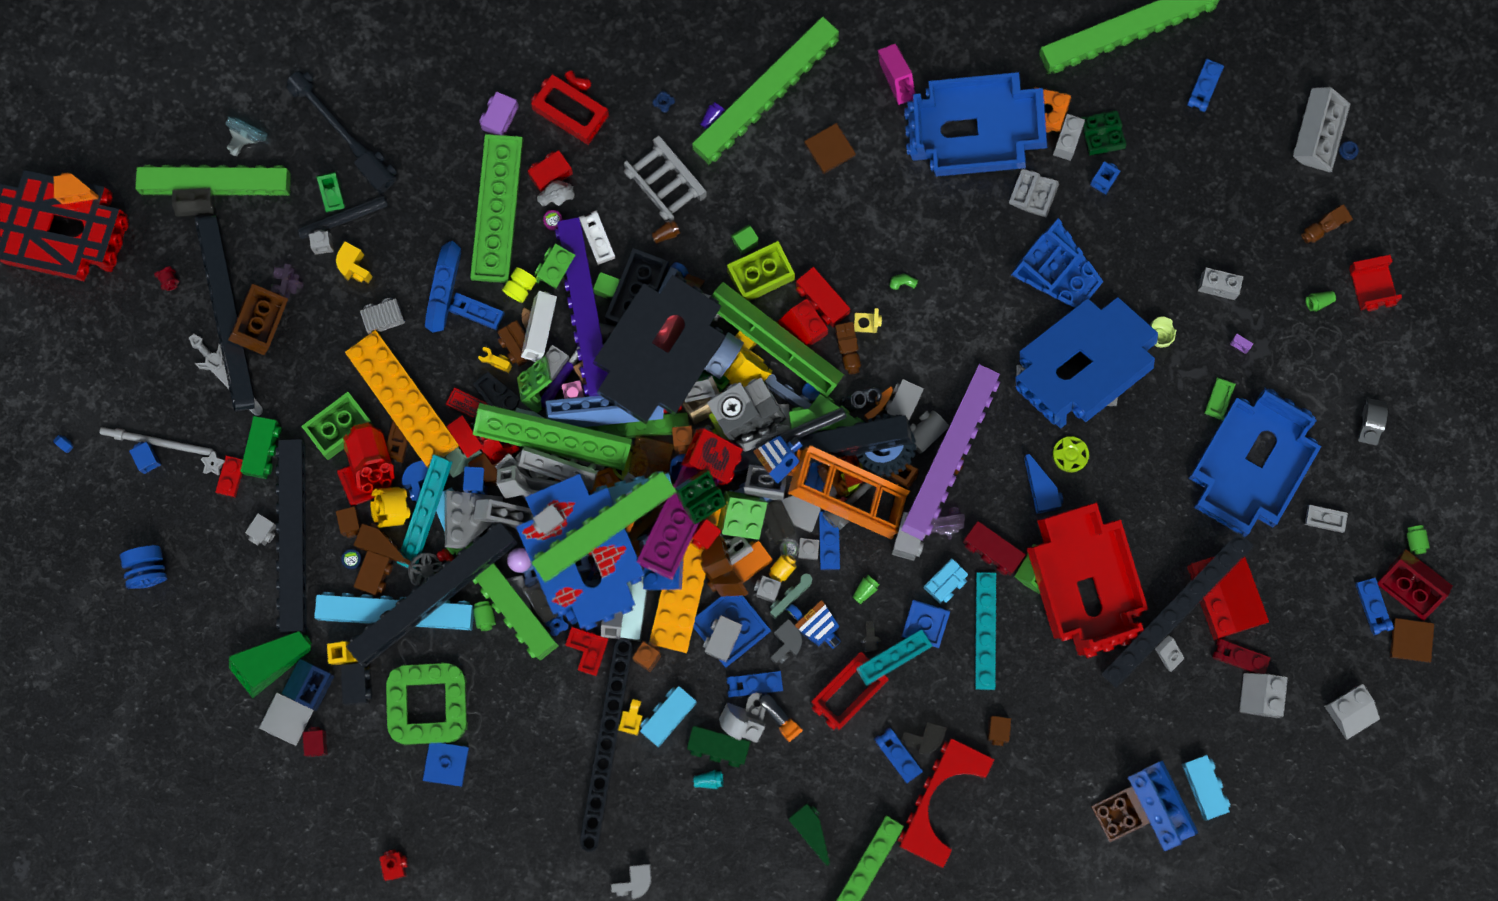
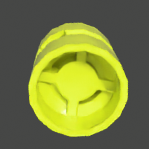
[502,267,537,303]

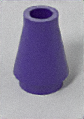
[700,102,725,130]

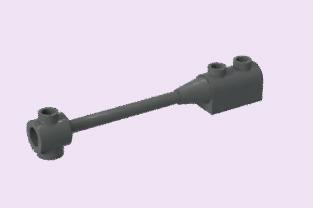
[823,410,950,530]

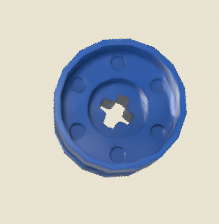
[120,545,167,589]

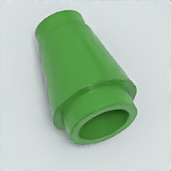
[1306,291,1336,312]
[852,575,880,604]

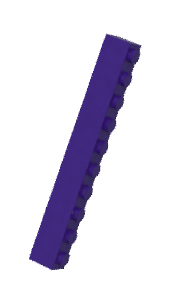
[555,218,608,397]

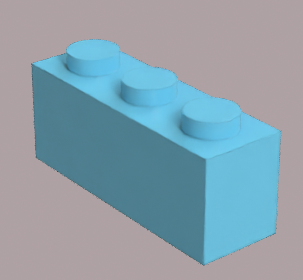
[640,686,697,748]
[1182,755,1230,820]

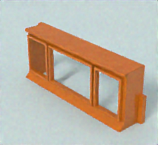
[788,446,910,539]

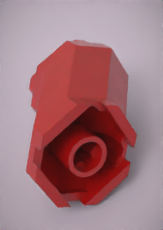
[343,422,394,493]

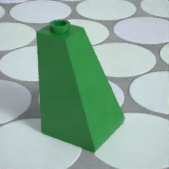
[229,631,311,698]

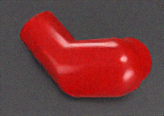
[565,70,591,91]
[437,549,455,562]

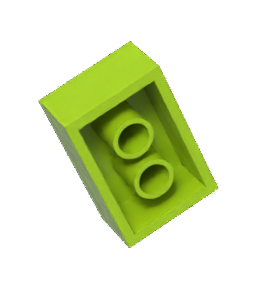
[727,241,795,301]

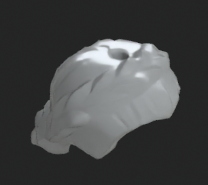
[537,180,575,206]

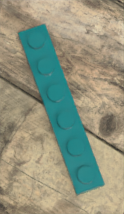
[396,454,453,569]
[975,573,996,690]

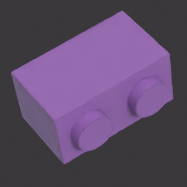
[480,92,519,136]

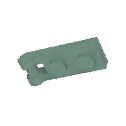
[770,574,812,619]

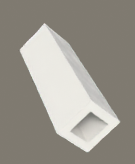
[521,291,557,362]

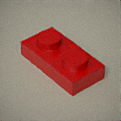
[215,456,243,498]

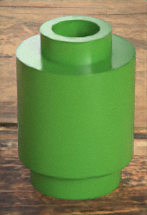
[1406,525,1430,555]
[473,601,496,631]

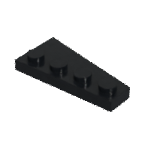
[473,372,546,419]

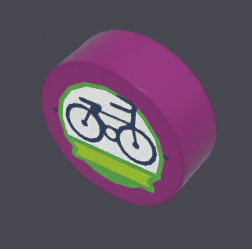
[543,210,563,230]

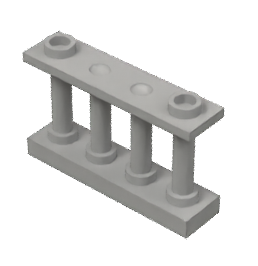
[624,136,707,221]
[519,446,605,491]

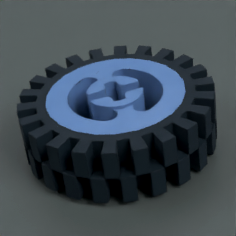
[856,414,916,477]

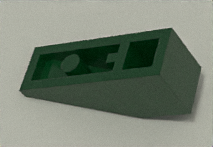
[788,804,830,866]

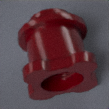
[154,266,179,291]

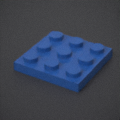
[693,596,771,668]

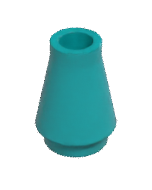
[694,770,723,789]

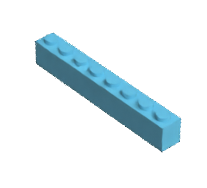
[314,592,474,630]

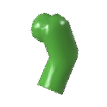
[890,274,918,290]

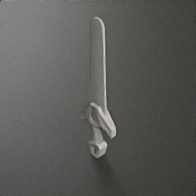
[189,334,263,416]

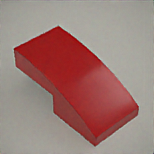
[446,416,484,458]

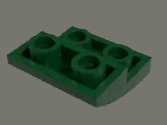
[1081,111,1126,155]
[675,469,727,525]

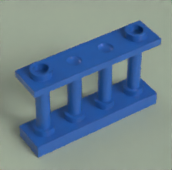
[1128,760,1198,851]

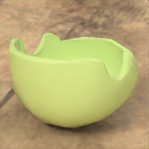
[1150,316,1177,348]

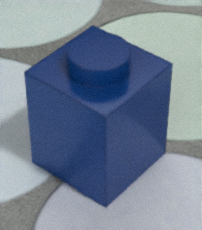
[129,442,161,474]

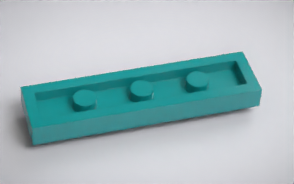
[856,630,932,686]

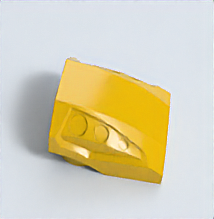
[723,348,773,387]

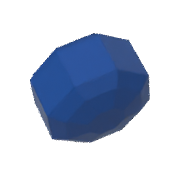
[53,435,73,453]

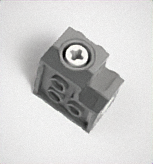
[707,378,787,446]

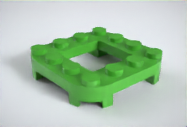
[386,663,468,745]

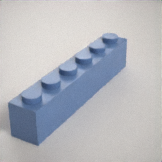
[546,396,664,427]

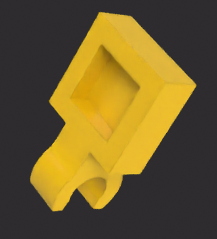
[478,347,512,373]
[619,699,643,735]

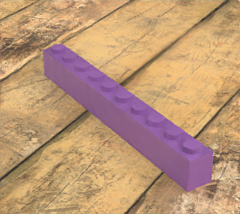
[901,364,1000,540]

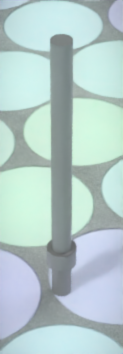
[100,427,214,456]

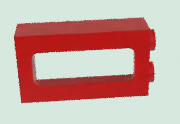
[531,74,609,145]
[811,652,889,730]

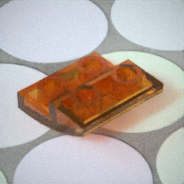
[629,435,674,479]

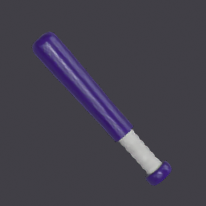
[541,343,580,408]

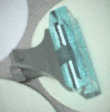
[226,117,268,156]

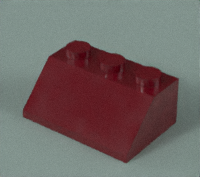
[1377,549,1453,621]

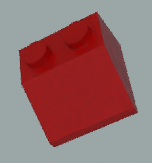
[776,299,828,347]

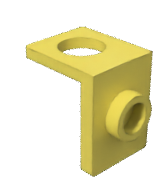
[854,308,882,333]

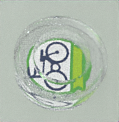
[780,539,799,558]

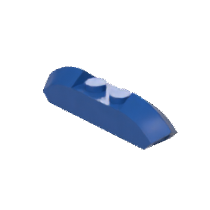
[425,241,461,332]

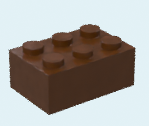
[228,284,288,355]

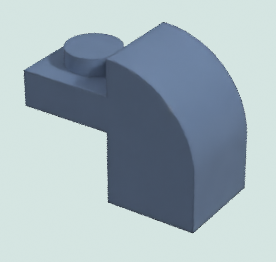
[704,332,744,379]

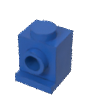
[1090,161,1120,195]

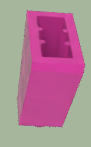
[878,44,915,105]

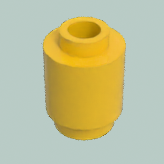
[769,554,797,582]

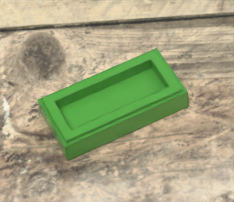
[1204,377,1235,420]

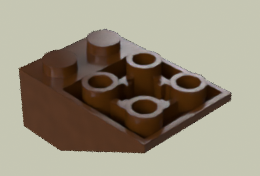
[1091,786,1150,842]

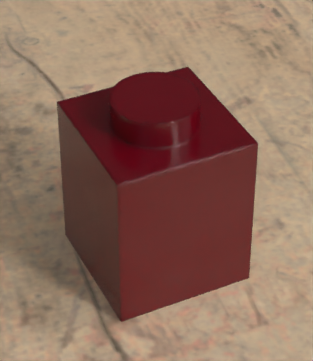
[303,727,328,757]

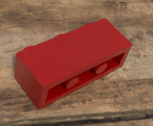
[796,267,850,328]

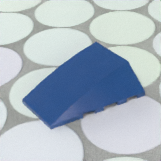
[1011,218,1103,308]

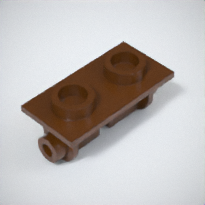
[817,463,850,499]

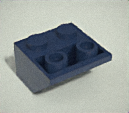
[281,659,335,711]

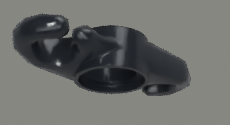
[840,386,882,412]

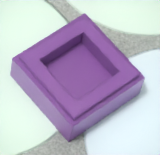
[1230,334,1253,353]

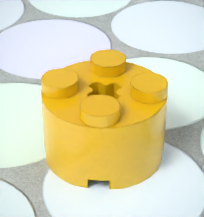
[370,487,410,528]

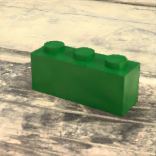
[240,416,281,479]

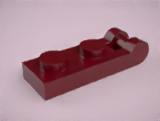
[1212,639,1271,674]

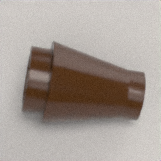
[651,220,681,243]

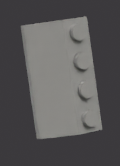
[1293,87,1350,172]

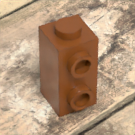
[672,426,693,454]
[633,641,661,673]

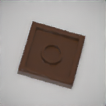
[804,123,856,174]
[1390,618,1434,663]

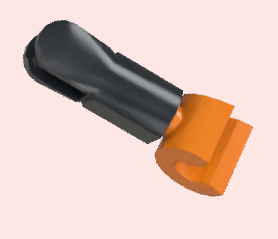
[759,693,803,742]

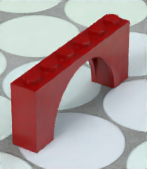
[898,739,994,868]

